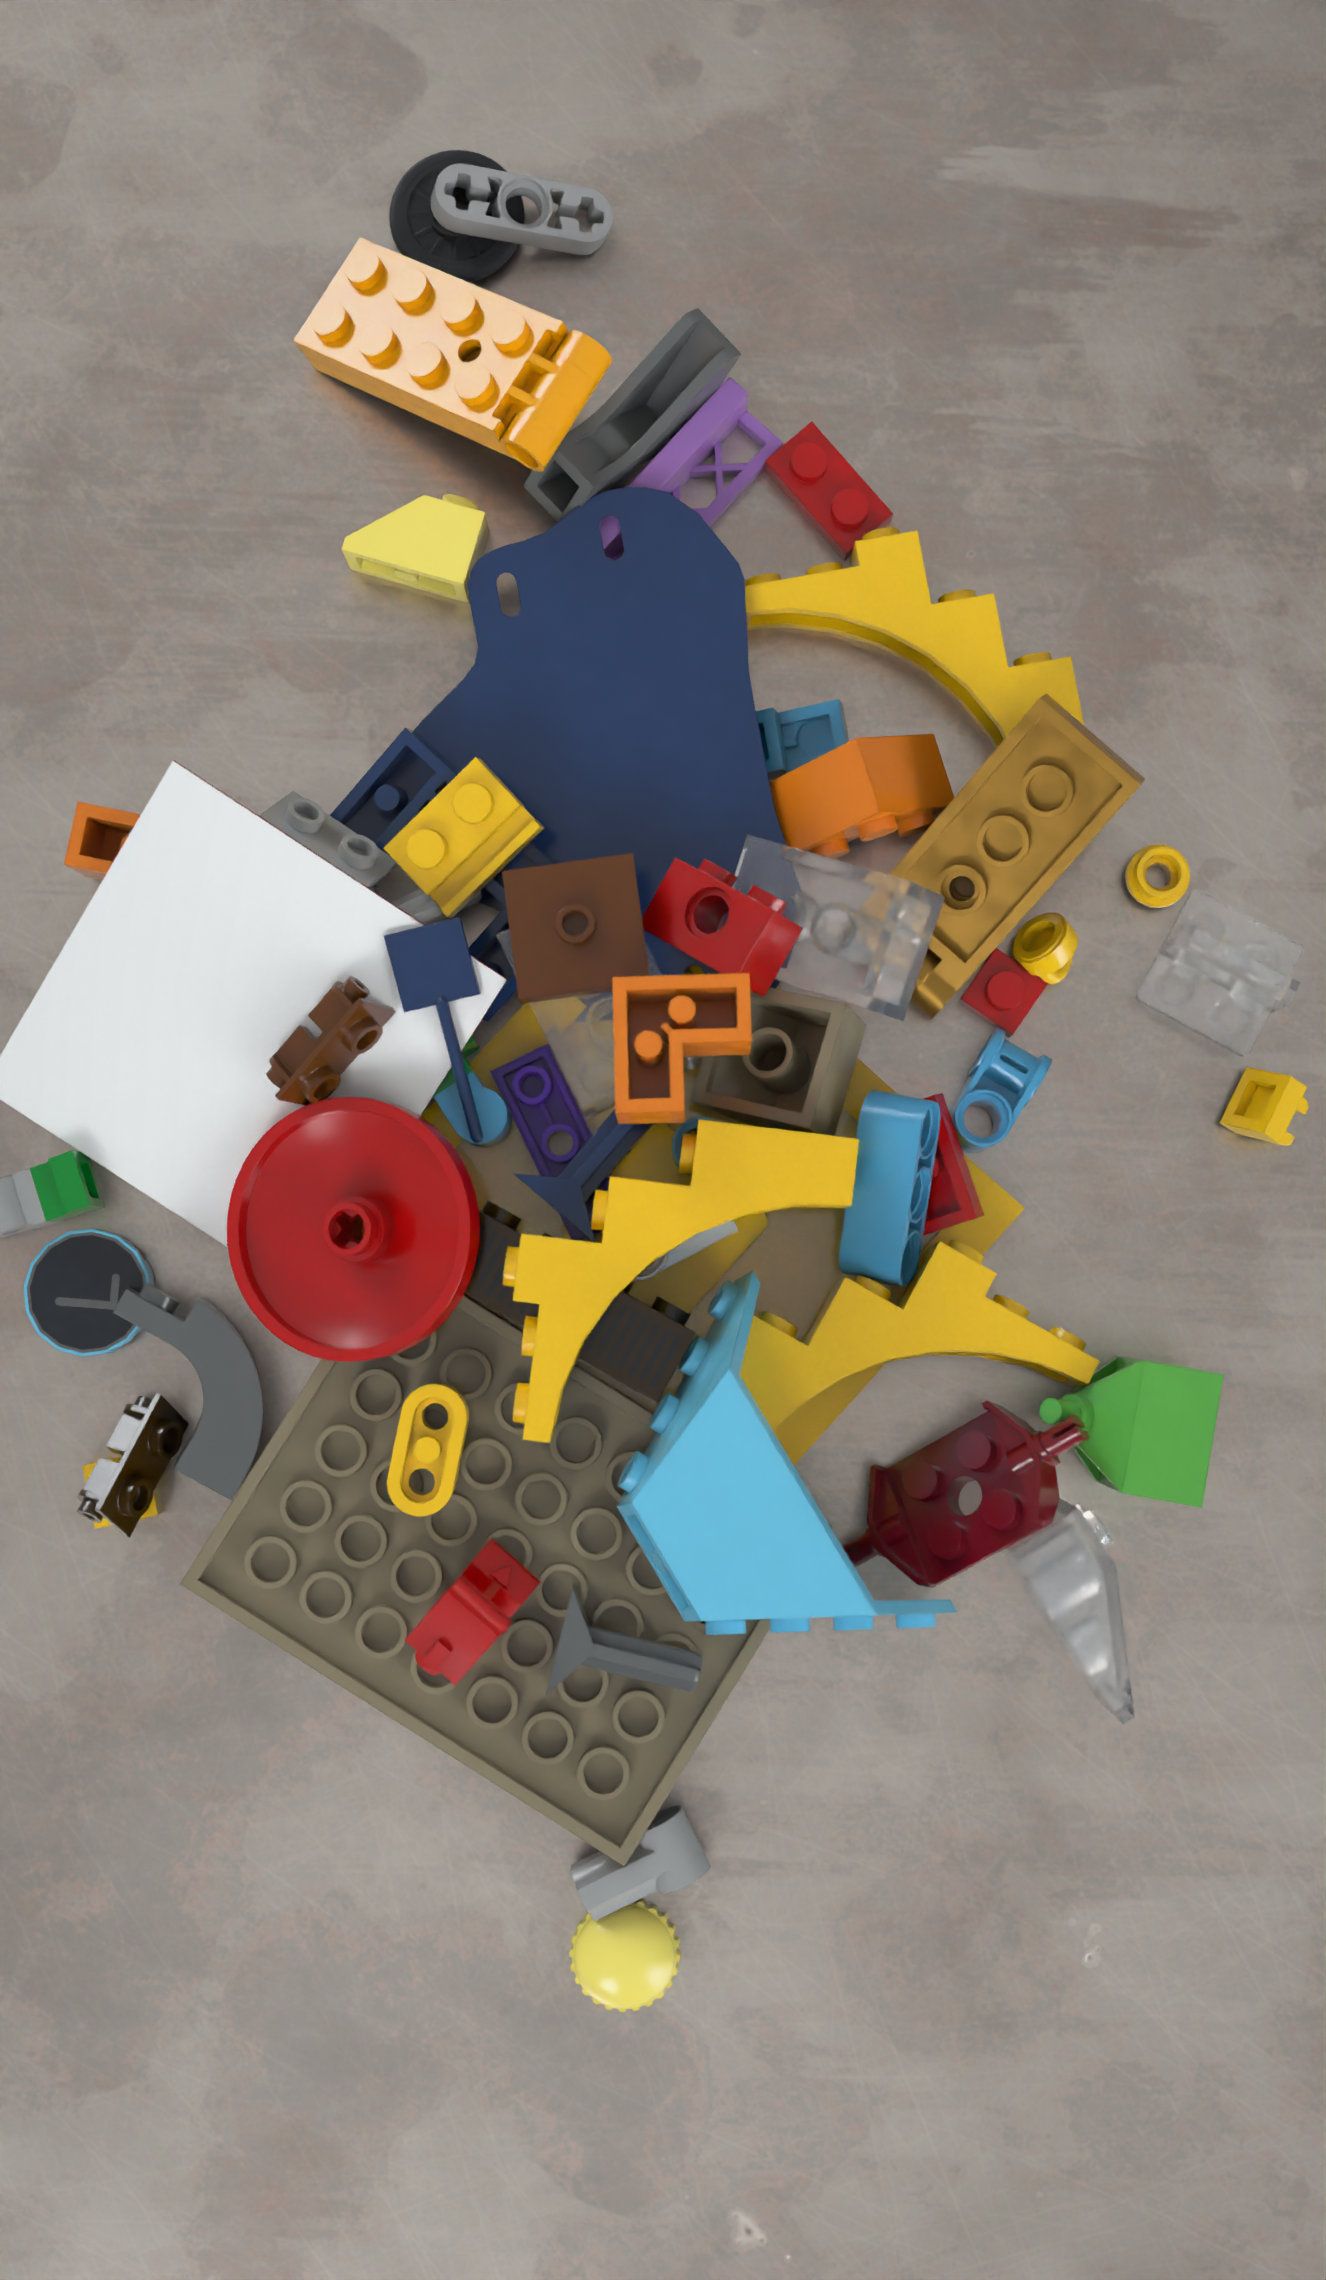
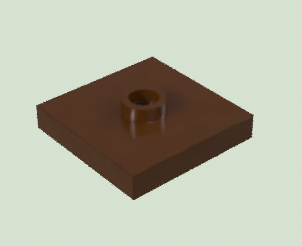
[502,853,650,1004]

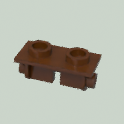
[266,976,396,1106]

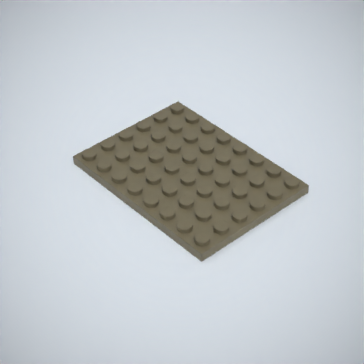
[180,1295,832,1866]

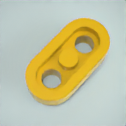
[387,1383,469,1517]

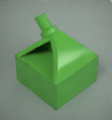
[1039,1356,1224,1508]

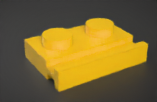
[383,757,544,917]

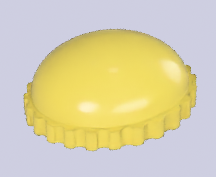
[569,1898,681,2012]

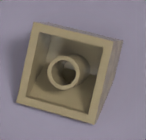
[690,988,867,1136]

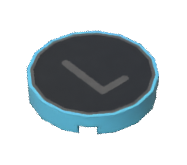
[23,1229,155,1356]

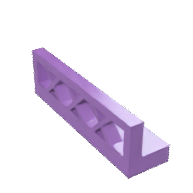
[600,376,784,560]

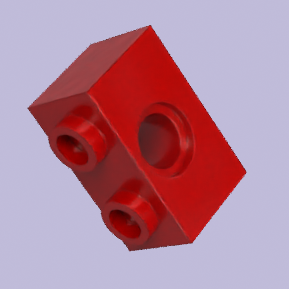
[642,857,803,997]

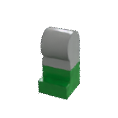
[0,1150,105,1238]

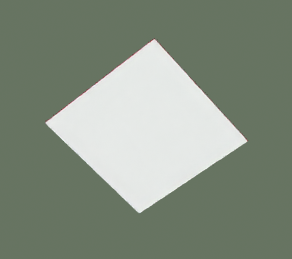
[0,760,507,1247]

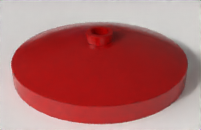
[227,1097,480,1362]

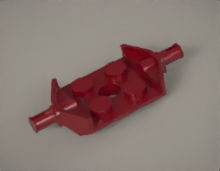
[842,1400,1089,1588]

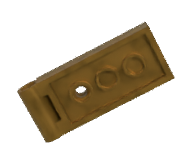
[837,693,1145,1020]

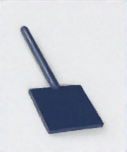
[384,916,483,1143]

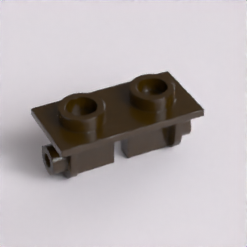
[77,1393,189,1538]

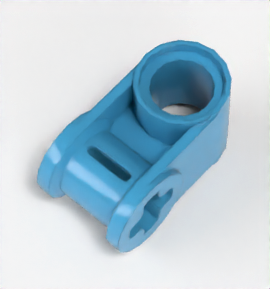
[949,1027,1052,1153]

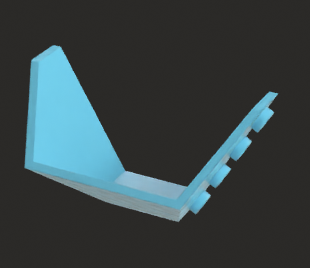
[617,1270,958,1635]

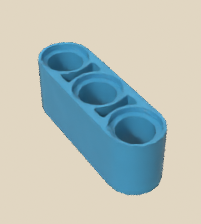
[839,1090,941,1287]

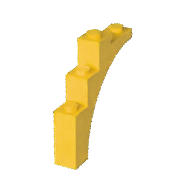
[745,527,1084,749]
[503,1119,859,1443]
[740,1240,1100,1431]

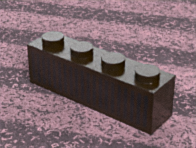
[465,1200,696,1403]

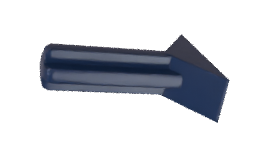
[513,1109,654,1243]

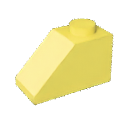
[342,494,490,603]

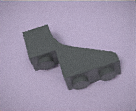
[523,308,741,522]

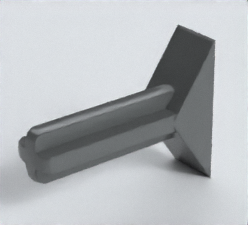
[546,1584,702,1695]

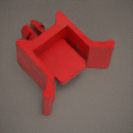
[405,1538,541,1685]

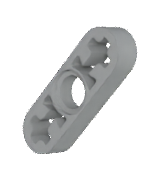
[431,163,614,255]

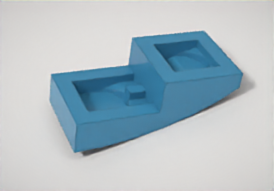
[756,699,849,780]

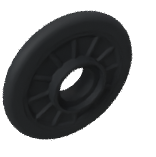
[389,150,525,282]

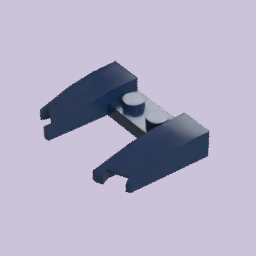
[330,728,559,1022]

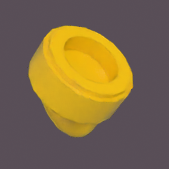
[1012,912,1079,984]

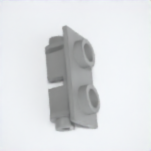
[259,791,397,894]

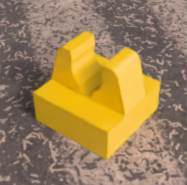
[1220,1067,1309,1146]

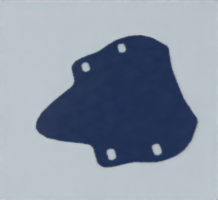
[413,487,804,1021]

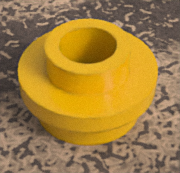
[1125,844,1190,908]

